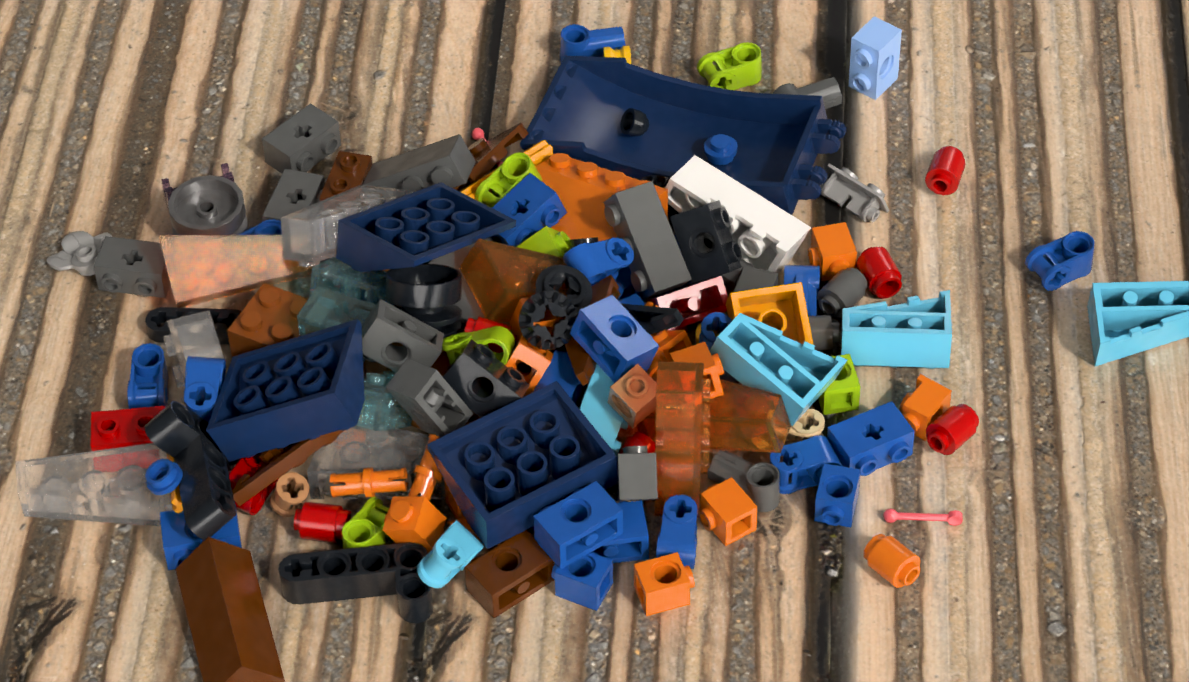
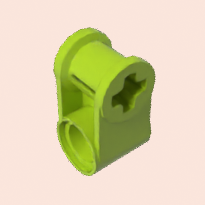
[697,42,762,90]
[475,152,542,208]
[442,326,515,365]
[342,496,394,549]

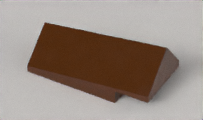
[175,537,285,682]

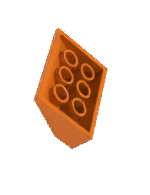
[536,153,668,241]

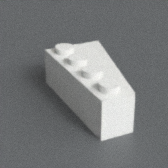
[665,155,811,273]

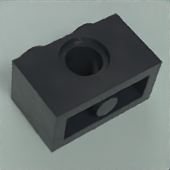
[670,200,742,284]
[442,339,530,418]

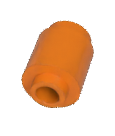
[864,534,920,588]

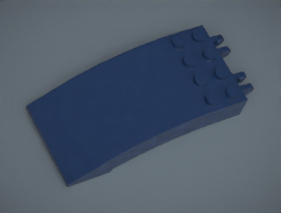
[520,56,847,215]

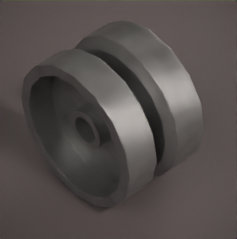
[168,175,248,263]

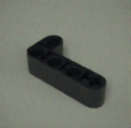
[145,401,236,540]
[278,542,433,623]

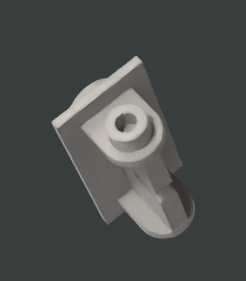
[820,163,889,222]

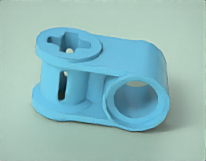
[417,520,485,588]

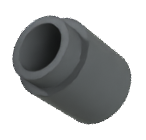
[817,268,868,318]
[808,315,840,351]

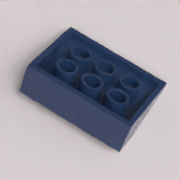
[336,182,516,272]
[206,319,365,462]
[427,381,617,549]

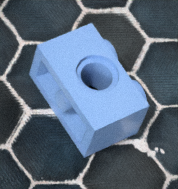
[848,16,902,100]

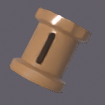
[270,472,309,517]

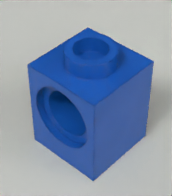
[814,463,861,527]
[551,552,613,611]

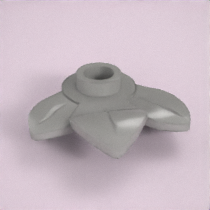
[46,231,112,276]

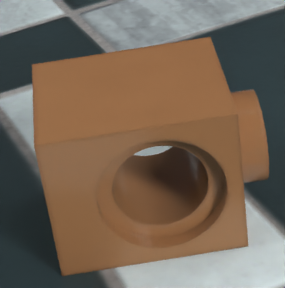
[608,364,663,428]

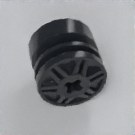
[385,264,462,339]

